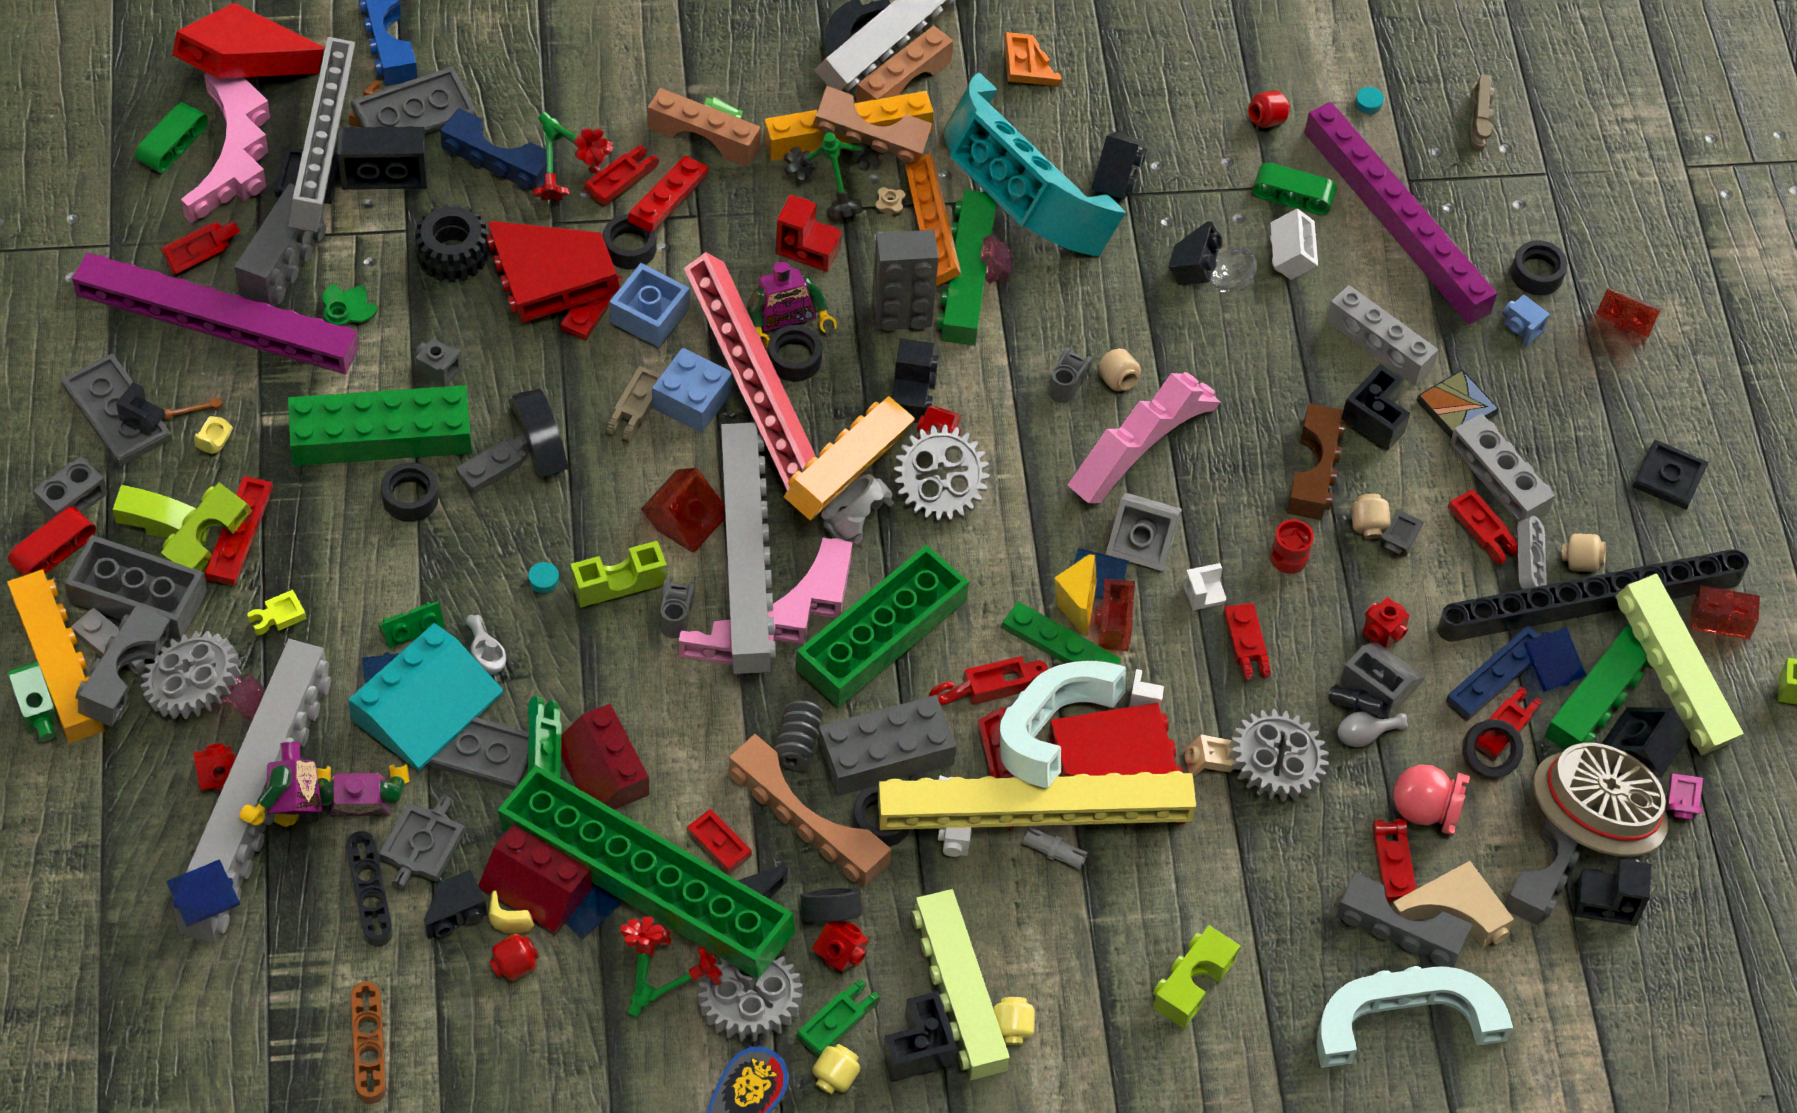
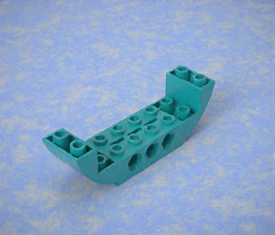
[944,73,1126,256]

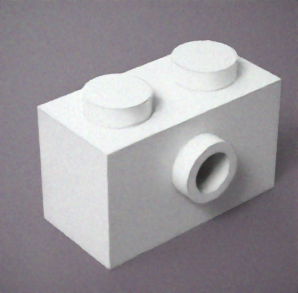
[1270,208,1318,280]

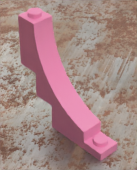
[679,538,852,665]

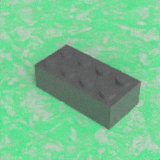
[235,183,326,307]
[871,230,939,331]
[64,535,207,640]
[818,695,957,796]

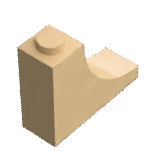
[1391,861,1514,947]

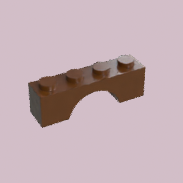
[1287,403,1346,520]

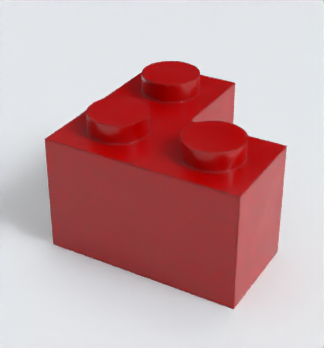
[776,195,842,272]

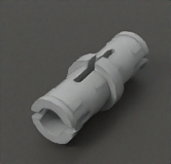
[1023,826,1088,870]

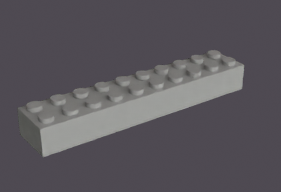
[172,638,331,944]

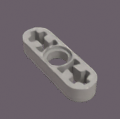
[1517,516,1546,589]

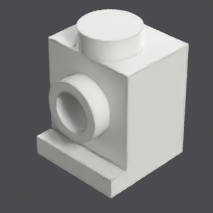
[938,827,971,857]

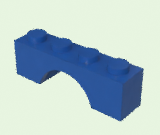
[358,0,417,86]

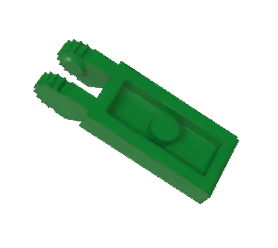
[527,695,562,778]
[796,979,881,1058]

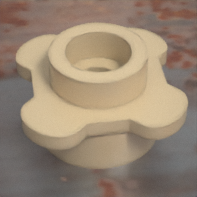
[875,187,905,215]

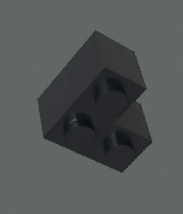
[1091,132,1148,199]
[891,338,939,423]
[1341,364,1410,450]
[1574,859,1652,926]
[883,991,957,1081]

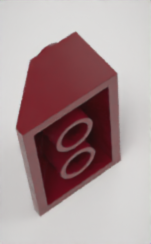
[561,704,649,810]
[478,824,593,935]

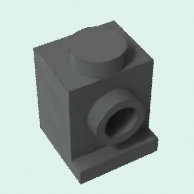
[415,338,462,387]

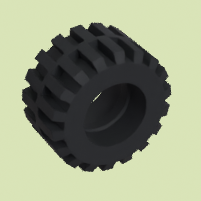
[415,204,488,282]

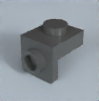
[1380,509,1424,555]

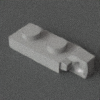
[71,608,146,675]

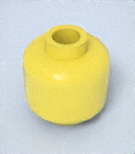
[993,997,1035,1046]
[812,1044,861,1095]

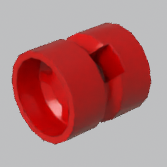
[1270,519,1314,574]

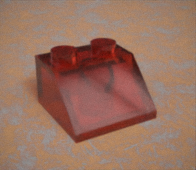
[641,468,726,552]

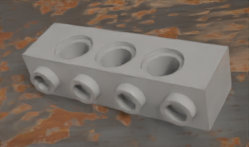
[1326,285,1439,386]
[1450,413,1555,523]

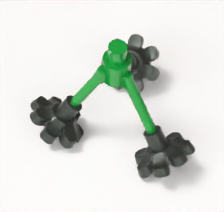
[784,132,885,220]

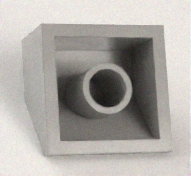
[1105,492,1182,571]

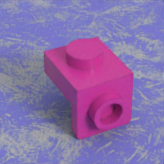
[1666,773,1703,820]

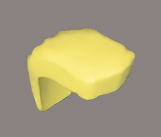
[194,416,233,455]
[488,891,534,934]

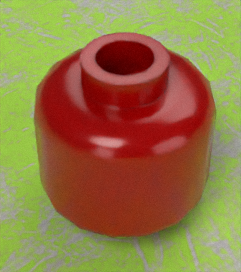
[1248,90,1290,128]
[489,933,540,982]

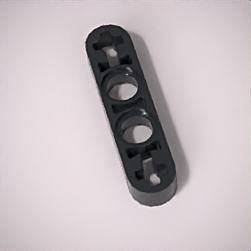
[347,831,393,947]

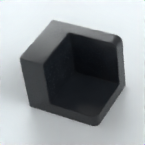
[116,382,165,435]

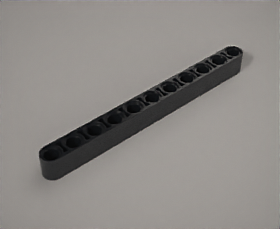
[1437,549,1749,642]

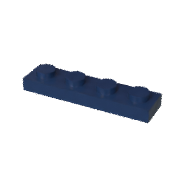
[1446,626,1550,720]

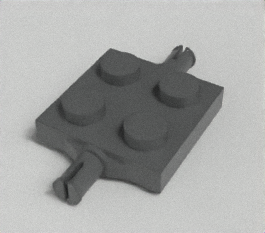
[379,795,465,889]

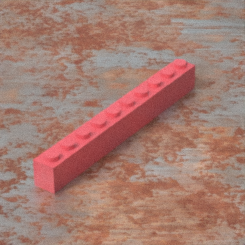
[684,252,817,491]

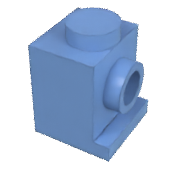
[1502,294,1550,347]

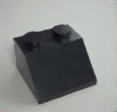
[1602,707,1690,777]

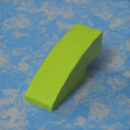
[113,485,211,545]

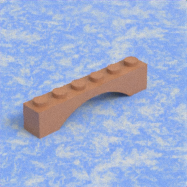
[729,734,891,888]

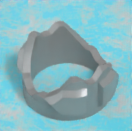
[821,474,894,544]

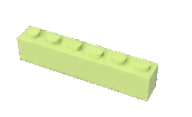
[1615,574,1744,756]
[911,889,1010,1080]

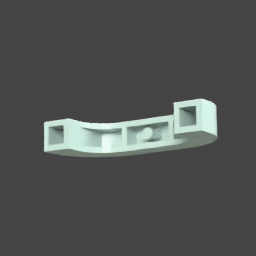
[1000,661,1126,789]
[1316,966,1513,1068]

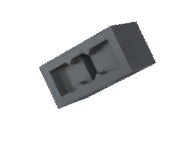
[33,457,108,520]

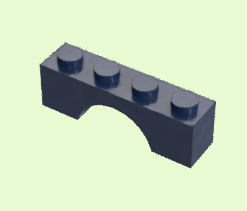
[440,108,555,191]

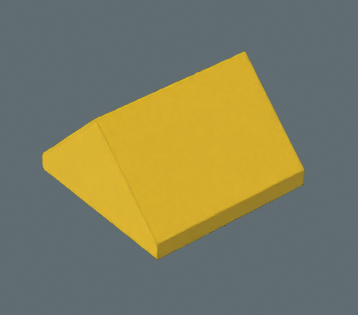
[1055,554,1097,636]

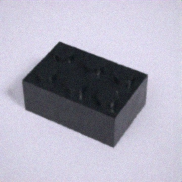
[338,126,428,190]

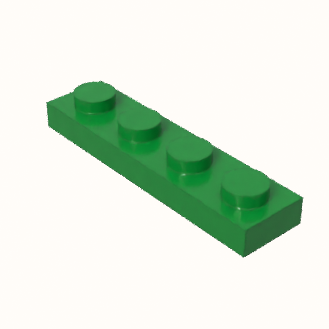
[1001,601,1122,665]

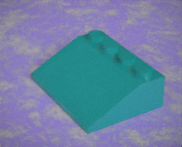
[348,623,504,771]

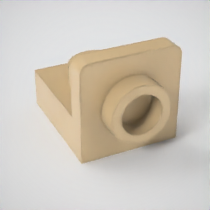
[1185,735,1235,776]

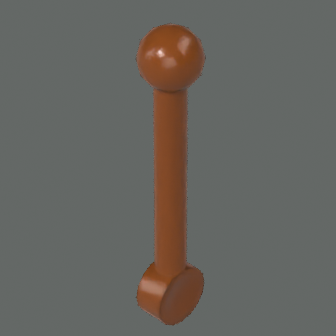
[163,397,222,420]

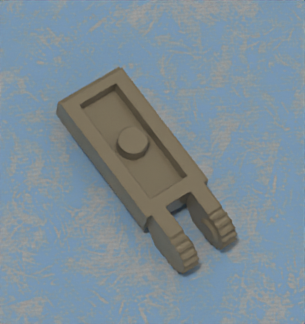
[1470,74,1494,150]
[606,366,662,442]

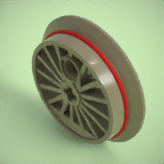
[1533,743,1668,857]

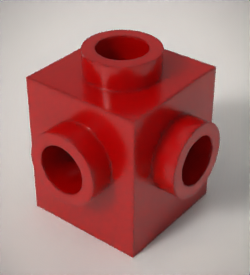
[917,405,962,440]
[1362,596,1410,649]
[193,743,238,791]
[812,920,870,971]

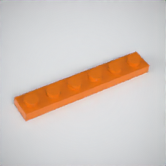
[905,153,961,286]

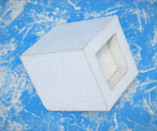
[1184,563,1227,611]
[1129,669,1164,707]

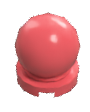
[1393,764,1470,835]

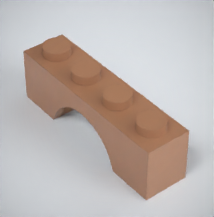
[856,25,953,103]
[812,86,932,163]
[648,88,761,167]

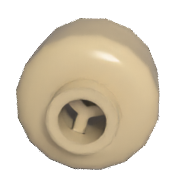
[1098,348,1141,392]
[1351,494,1391,539]
[1562,534,1606,572]

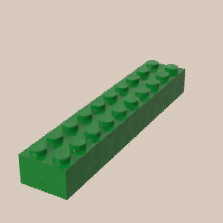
[497,765,795,980]

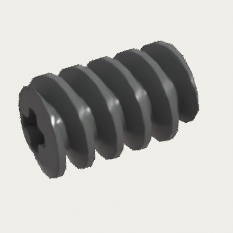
[774,701,823,772]

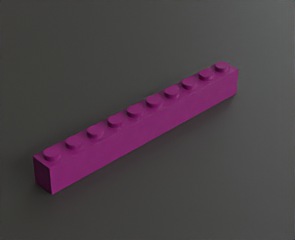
[1304,102,1497,325]
[72,253,359,375]

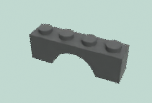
[75,605,170,727]
[1505,818,1581,926]
[1336,872,1472,968]

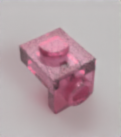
[980,234,1014,283]
[221,673,266,723]

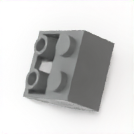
[1340,642,1425,718]

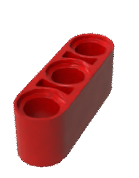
[8,507,96,576]

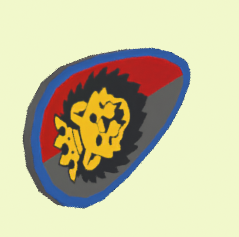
[707,1047,789,1113]

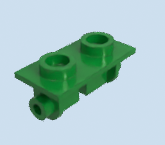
[378,601,445,648]

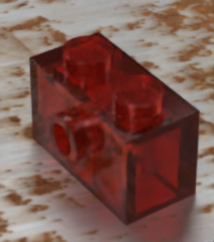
[1596,287,1663,338]
[1094,578,1135,652]
[1691,585,1760,639]

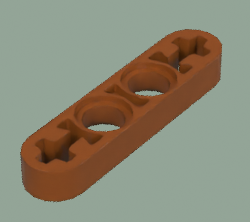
[351,981,386,1104]

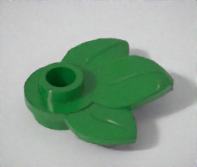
[322,284,378,326]

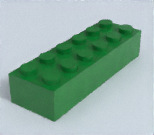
[288,385,472,466]
[796,545,969,708]

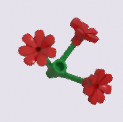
[532,112,613,201]
[620,916,723,1017]

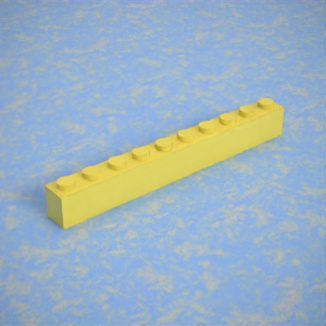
[878,771,1196,830]

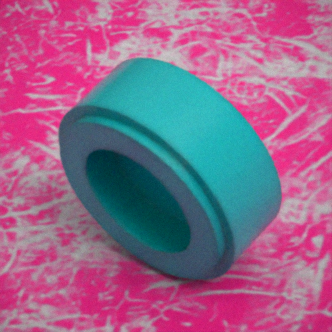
[1355,87,1384,114]
[529,562,559,593]

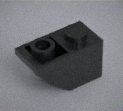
[1168,221,1223,285]
[424,870,487,940]

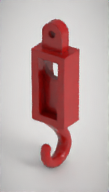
[928,656,1048,705]

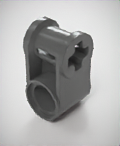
[1049,347,1094,403]
[660,579,695,638]

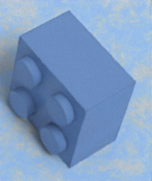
[609,263,690,348]
[652,347,733,433]

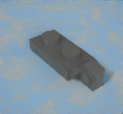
[456,433,530,494]

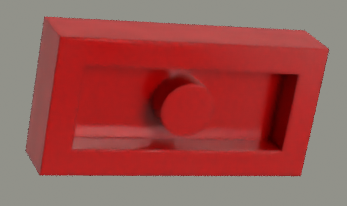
[687,808,752,874]

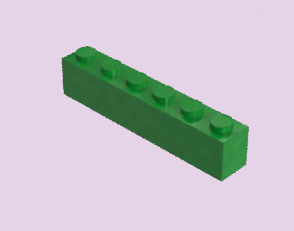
[937,189,996,346]
[1545,623,1652,750]

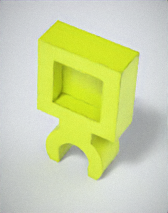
[247,590,306,635]

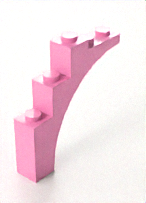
[181,73,270,223]
[1068,372,1220,503]

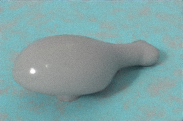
[466,615,506,675]
[1338,712,1408,747]

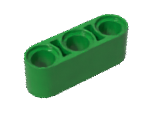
[135,102,208,173]
[1252,163,1337,215]

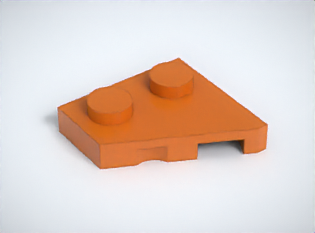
[1004,32,1062,86]

